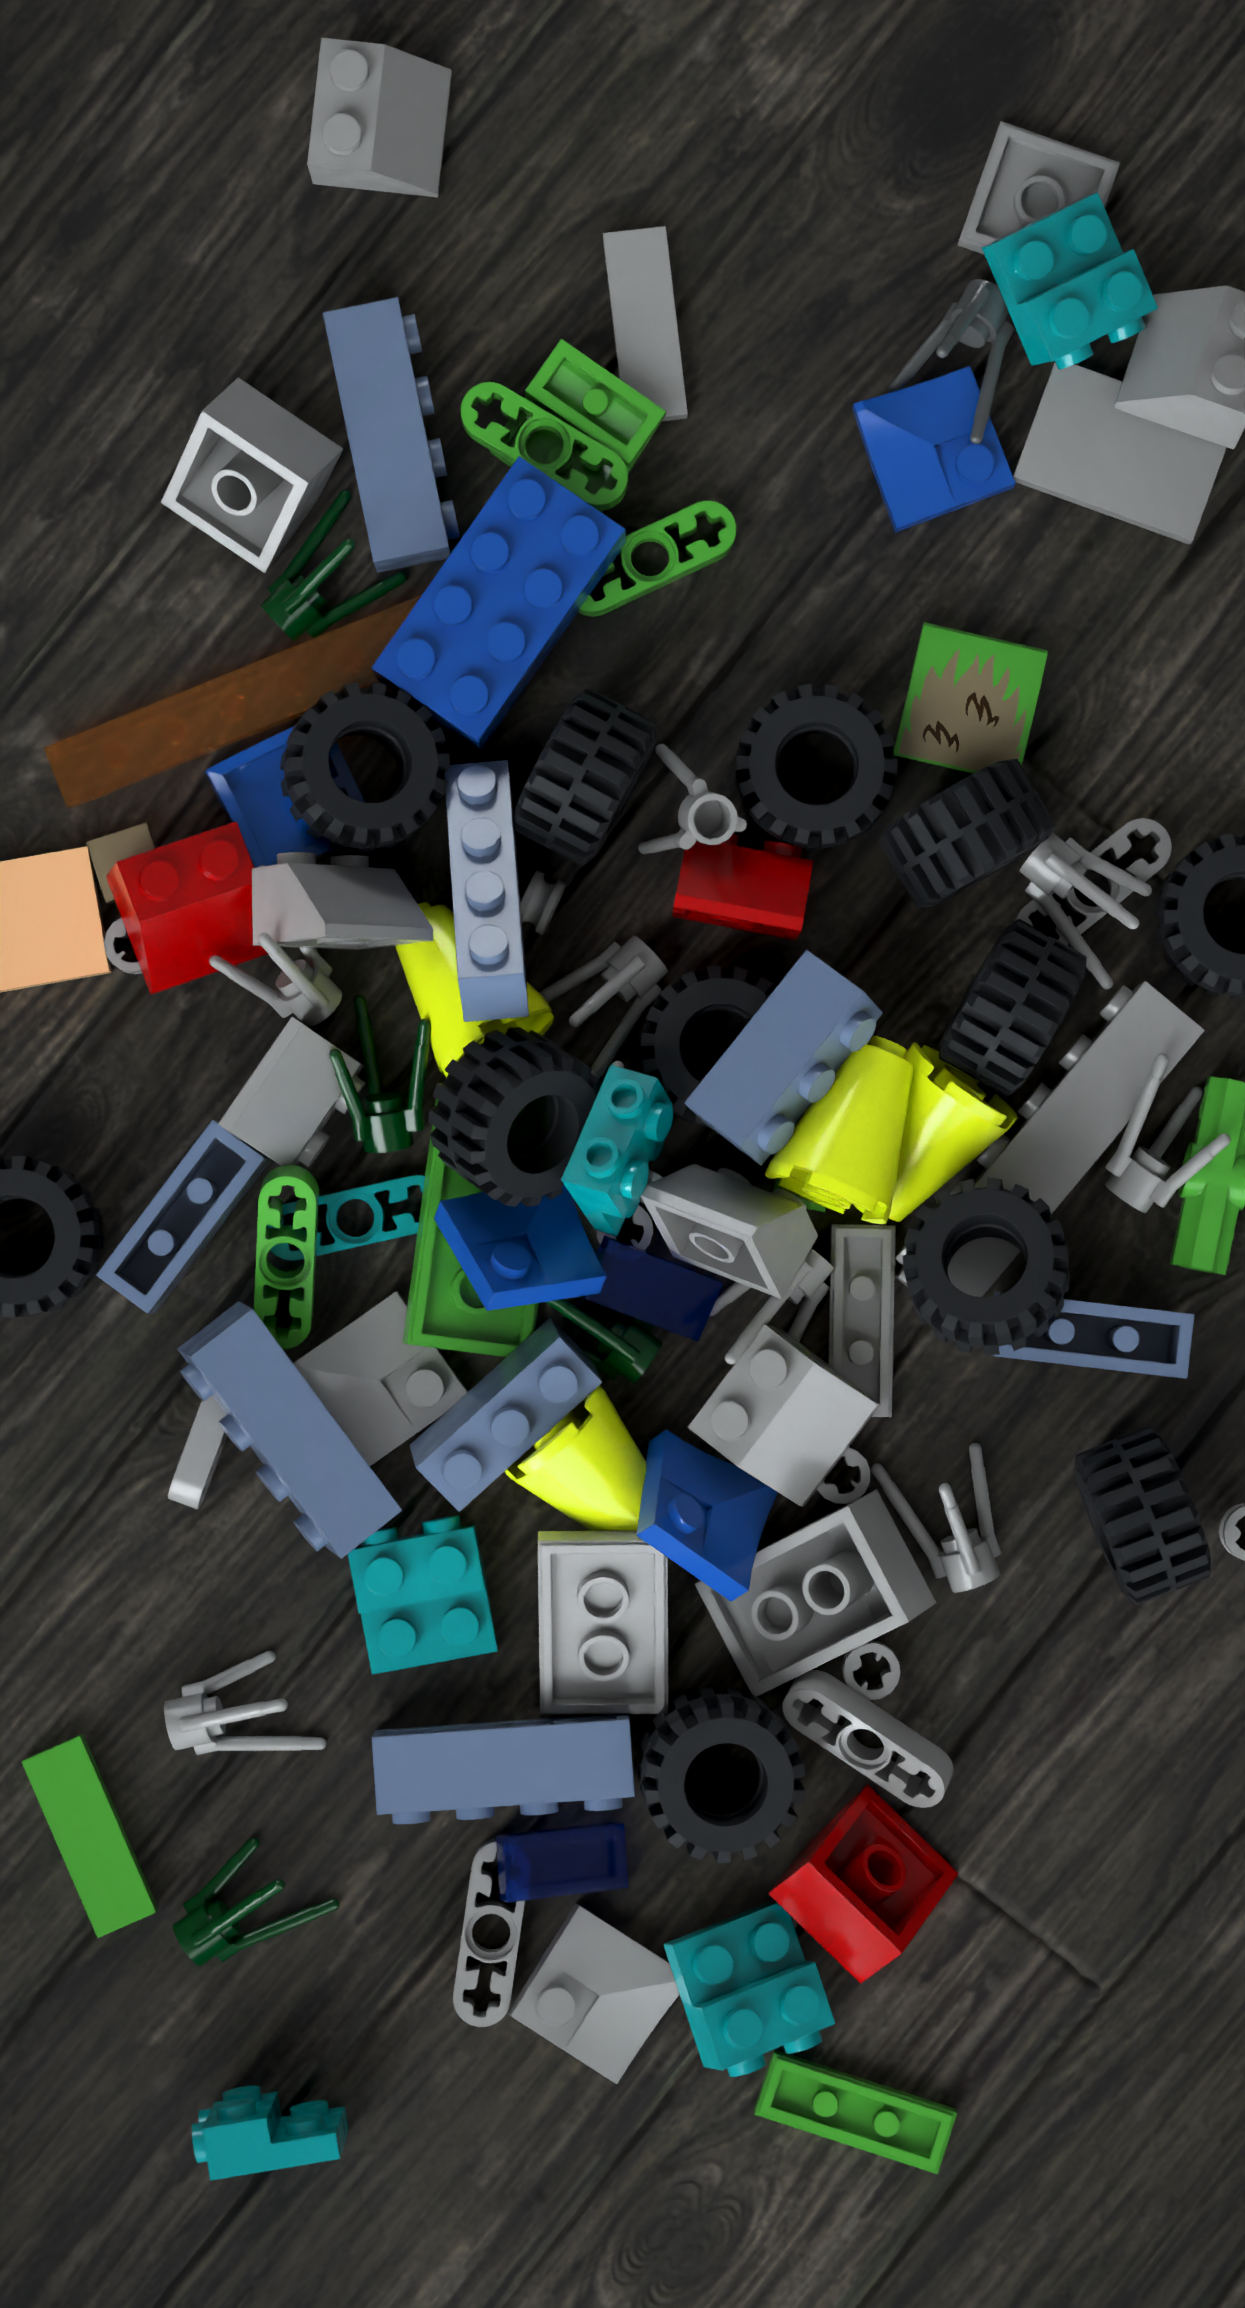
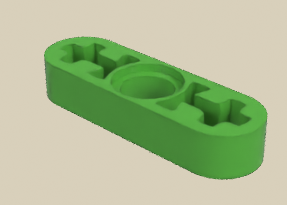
[461,382,628,511]
[578,501,736,617]
[254,1165,319,1349]

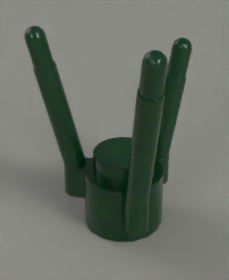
[260,489,407,642]
[329,995,431,1153]
[535,1274,663,1384]
[172,1837,340,1967]

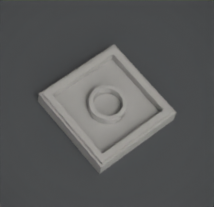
[958,121,1120,254]

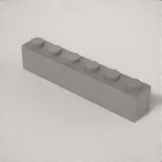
[894,981,1205,1297]

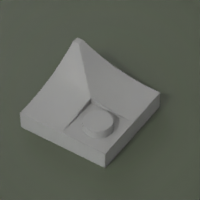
[293,1291,468,1466]
[507,1903,679,2084]

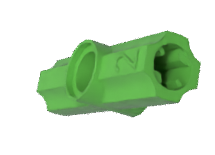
[1169,1076,1245,1275]

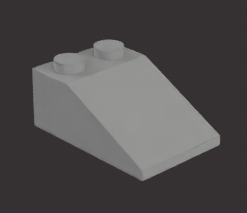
[695,1489,936,1697]

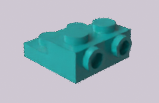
[981,192,1158,370]
[561,1065,673,1236]
[348,1515,498,1675]
[663,1900,835,2077]
[192,2085,349,2181]

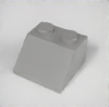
[307,38,452,198]
[1114,285,1245,450]
[161,378,343,573]
[252,852,433,950]
[218,1017,366,1167]
[641,1164,818,1299]
[688,1324,880,1507]

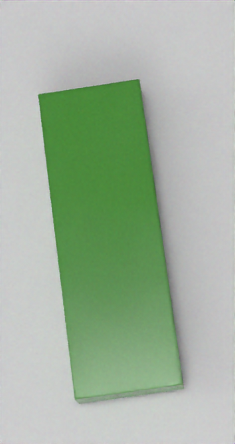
[21,1734,159,1938]
[754,2049,957,2174]

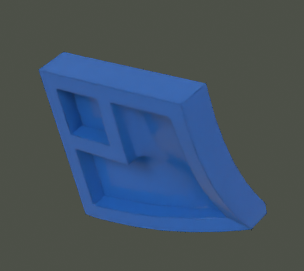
[852,366,1016,533]
[205,725,365,868]
[434,1185,607,1311]
[636,1429,778,1602]

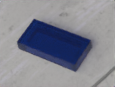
[583,1235,723,1342]
[496,1821,629,1903]

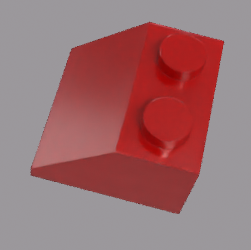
[106,821,268,995]
[672,834,813,941]
[768,1784,959,1984]

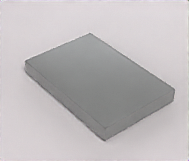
[1013,362,1227,545]
[538,1531,668,1715]

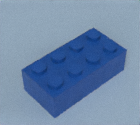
[372,456,626,751]

